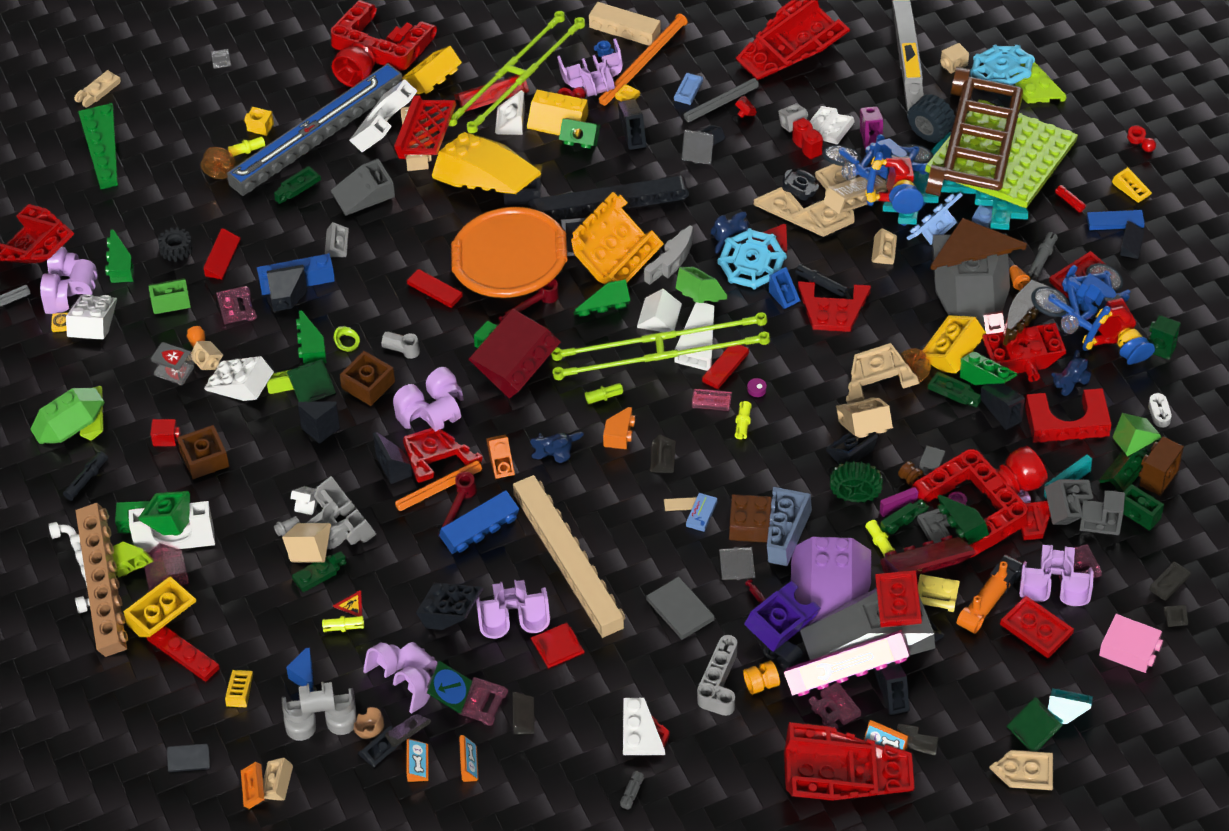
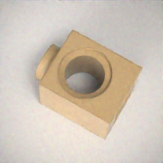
[940,43,969,73]
[189,341,223,370]

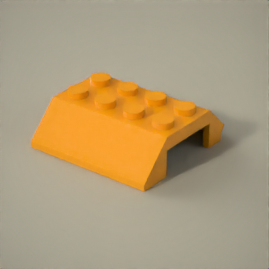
[571,192,664,284]

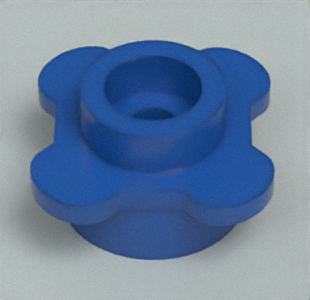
[594,41,614,58]

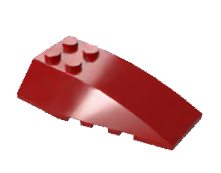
[736,0,850,80]
[0,204,74,263]
[784,722,915,800]

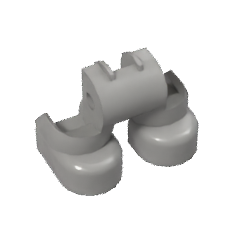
[307,476,376,549]
[282,682,357,741]

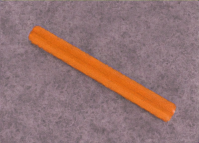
[395,461,482,511]

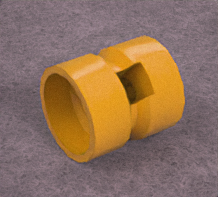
[743,660,780,695]

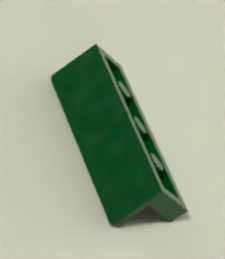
[1099,438,1161,492]

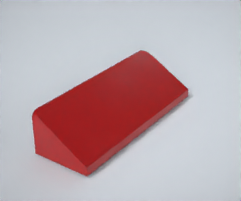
[204,228,241,280]

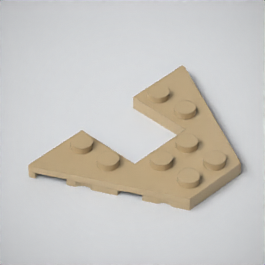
[754,158,854,237]

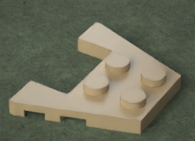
[846,343,919,404]

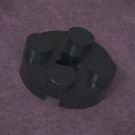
[782,169,819,201]

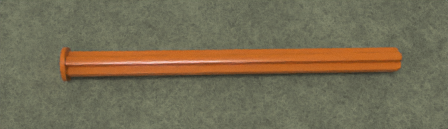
[599,14,688,106]

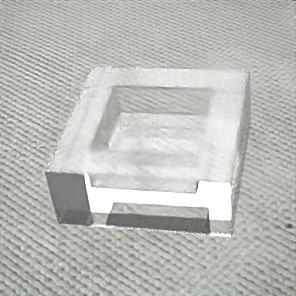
[211,49,231,68]

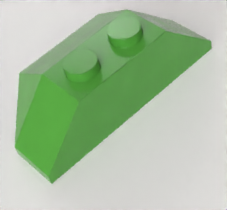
[30,388,105,444]

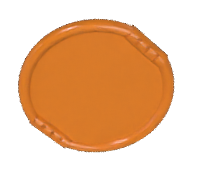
[451,207,567,298]

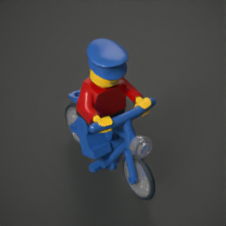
[823,134,933,214]
[1031,263,1155,365]

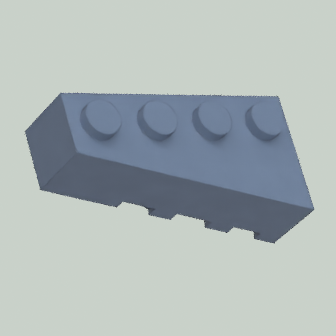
[767,487,812,566]

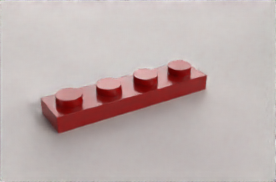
[147,626,220,682]

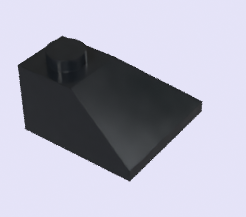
[267,265,308,312]
[373,432,412,484]

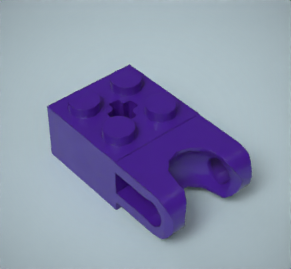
[744,581,821,652]

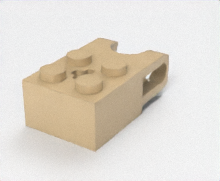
[836,398,893,438]

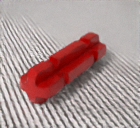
[1055,185,1086,212]

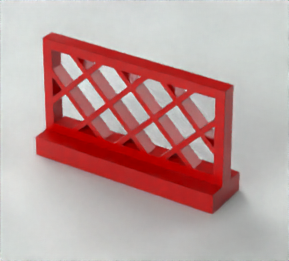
[394,96,456,159]

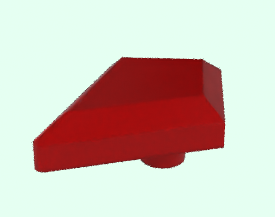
[735,96,757,118]

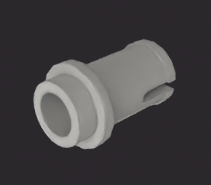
[274,516,300,536]

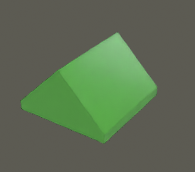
[1113,413,1161,456]

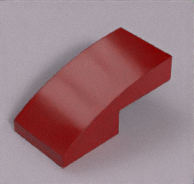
[385,22,413,44]

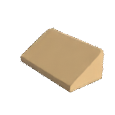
[872,228,897,264]
[263,758,293,800]

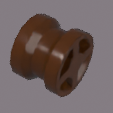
[898,461,923,486]

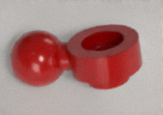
[557,87,586,99]
[1127,126,1156,152]

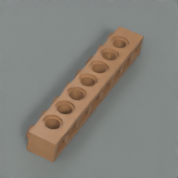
[75,503,128,657]

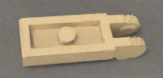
[74,70,121,108]

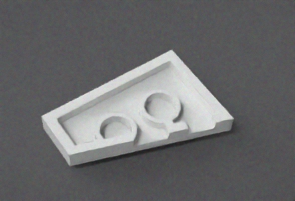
[623,698,665,755]

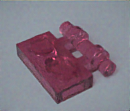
[809,683,861,729]

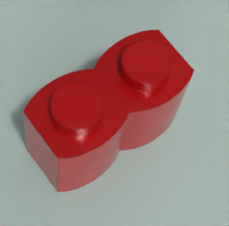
[792,118,823,159]

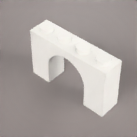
[349,79,417,152]
[129,501,215,553]

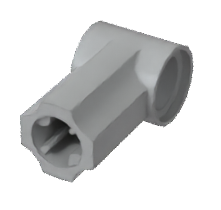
[381,332,420,358]

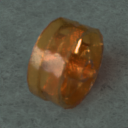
[201,147,235,179]
[898,348,931,382]

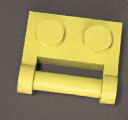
[918,574,960,612]

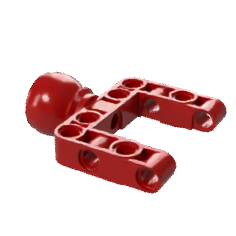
[331,0,437,87]
[911,446,1048,558]

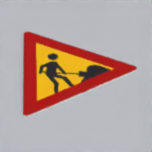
[333,590,362,616]

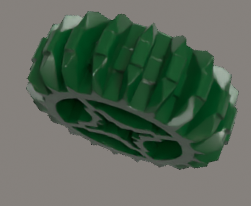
[830,461,883,502]

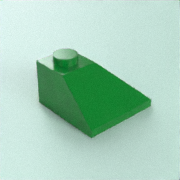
[138,491,190,536]

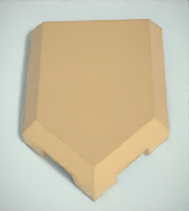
[989,750,1053,790]

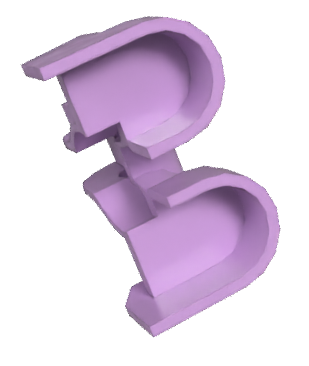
[557,39,623,97]
[40,246,98,314]
[393,367,463,432]
[1019,545,1094,606]
[476,580,550,639]
[363,642,437,714]

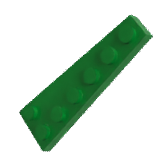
[78,103,118,189]

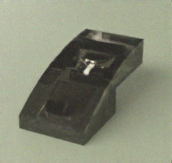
[897,724,938,755]

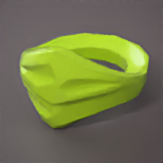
[333,326,360,352]

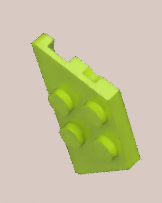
[1010,62,1066,103]

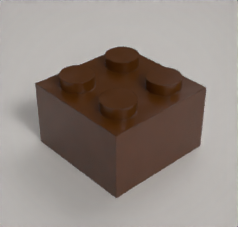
[340,351,395,406]
[177,425,229,479]
[1139,436,1184,496]
[729,494,771,542]

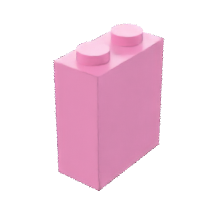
[1099,614,1163,673]

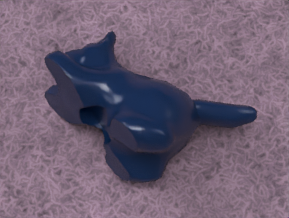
[711,212,749,253]
[1051,350,1091,396]
[530,432,584,463]

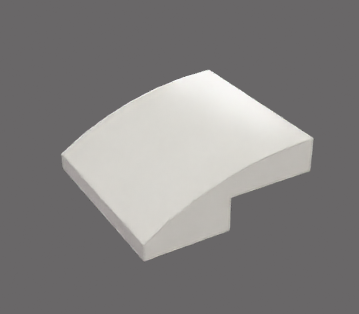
[810,106,854,144]

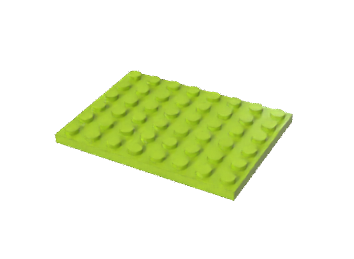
[925,99,1078,208]

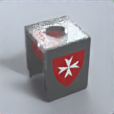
[151,342,194,385]

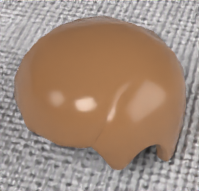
[354,707,384,739]

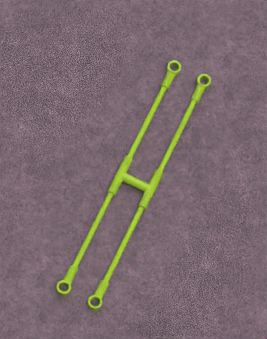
[448,11,585,133]
[551,312,770,380]

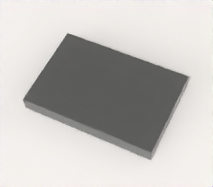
[646,577,714,640]

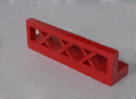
[454,75,529,112]

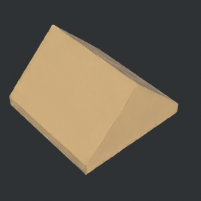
[282,523,331,562]

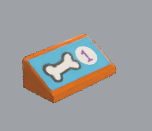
[864,720,908,751]
[459,735,478,782]
[407,739,429,782]

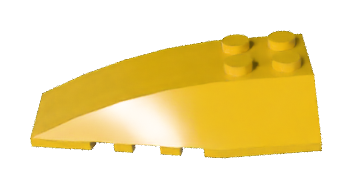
[432,132,541,194]

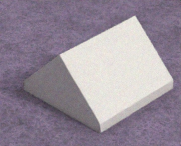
[495,90,525,135]
[637,289,682,332]

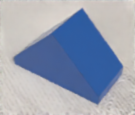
[769,267,800,309]
[286,648,314,692]

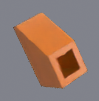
[603,407,635,449]
[486,435,515,479]

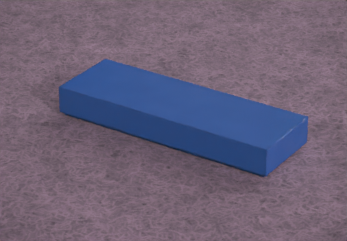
[1087,210,1145,230]

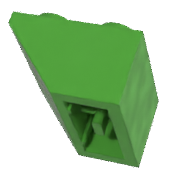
[675,267,727,303]
[149,278,191,314]

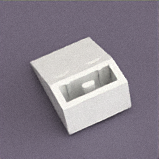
[66,294,117,339]
[204,356,274,401]

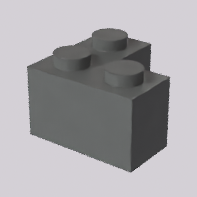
[1044,479,1093,525]
[1080,490,1125,535]

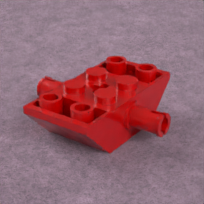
[982,323,1066,382]

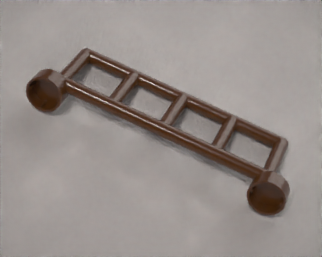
[926,67,1023,196]

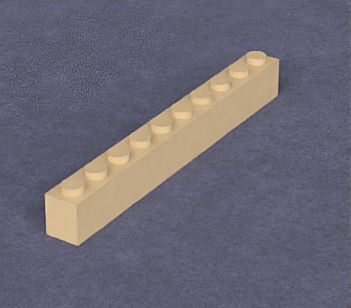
[513,475,625,638]

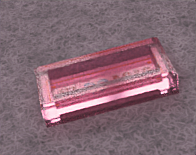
[692,389,732,411]

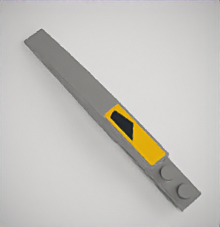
[892,0,924,115]

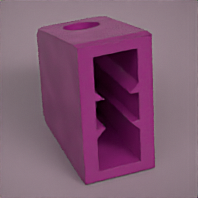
[860,107,883,149]

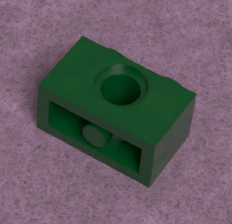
[1148,315,1181,360]
[1123,484,1164,530]

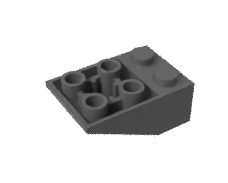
[331,159,395,216]

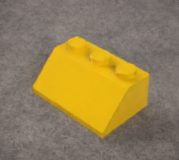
[402,46,462,94]
[527,89,588,138]
[919,315,986,373]
[123,576,196,637]

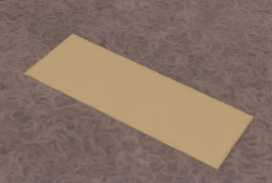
[664,497,697,511]

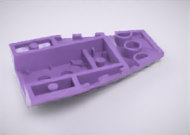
[791,537,871,628]

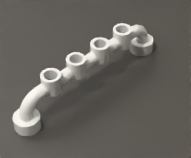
[49,522,90,613]

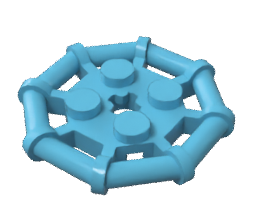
[970,45,1035,85]
[717,228,787,290]

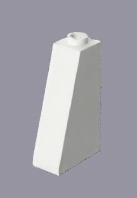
[675,302,714,371]

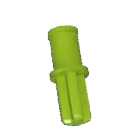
[585,383,623,405]

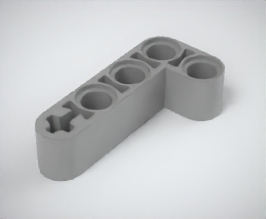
[697,635,737,716]

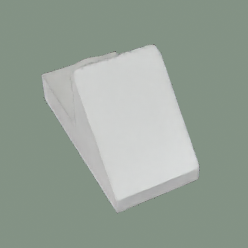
[291,486,318,515]

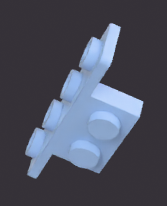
[906,192,963,245]

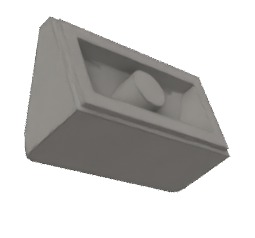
[325,222,349,257]

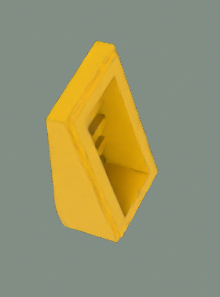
[1112,167,1152,203]
[225,670,253,707]

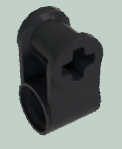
[763,641,803,670]

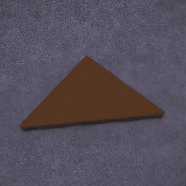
[931,218,1027,270]

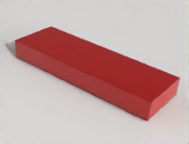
[407,269,463,308]
[702,345,749,390]

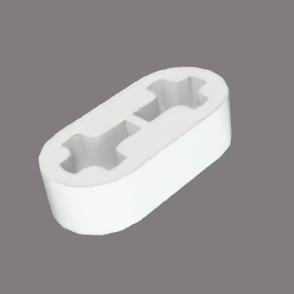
[1149,393,1171,428]

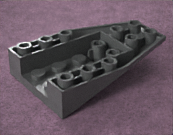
[932,234,1010,332]
[800,588,935,660]

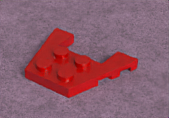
[798,281,871,332]
[403,428,483,483]

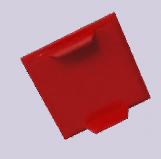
[531,622,585,669]

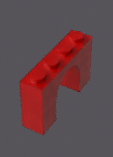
[1025,388,1111,442]

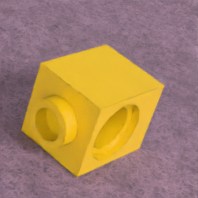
[245,107,274,136]

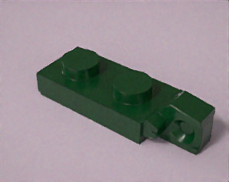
[274,166,321,204]
[928,372,981,407]
[880,499,929,535]
[292,552,346,592]

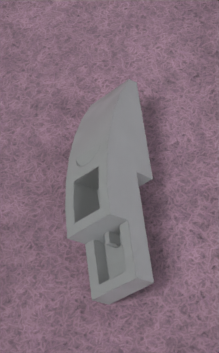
[644,225,693,285]

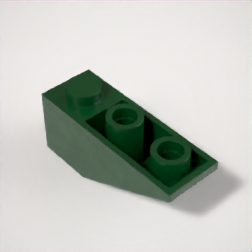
[937,495,989,545]

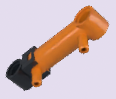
[957,554,1023,634]

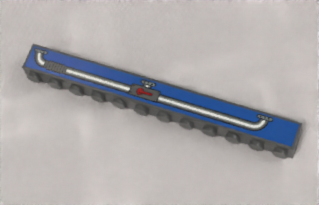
[227,63,402,196]

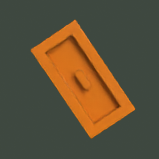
[241,762,265,809]

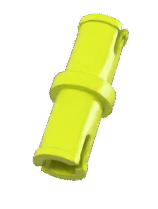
[228,136,265,157]
[735,401,752,440]
[865,520,895,557]
[322,616,364,632]

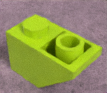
[112,542,154,577]

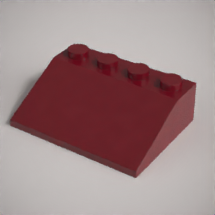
[469,309,561,398]
[880,535,976,575]

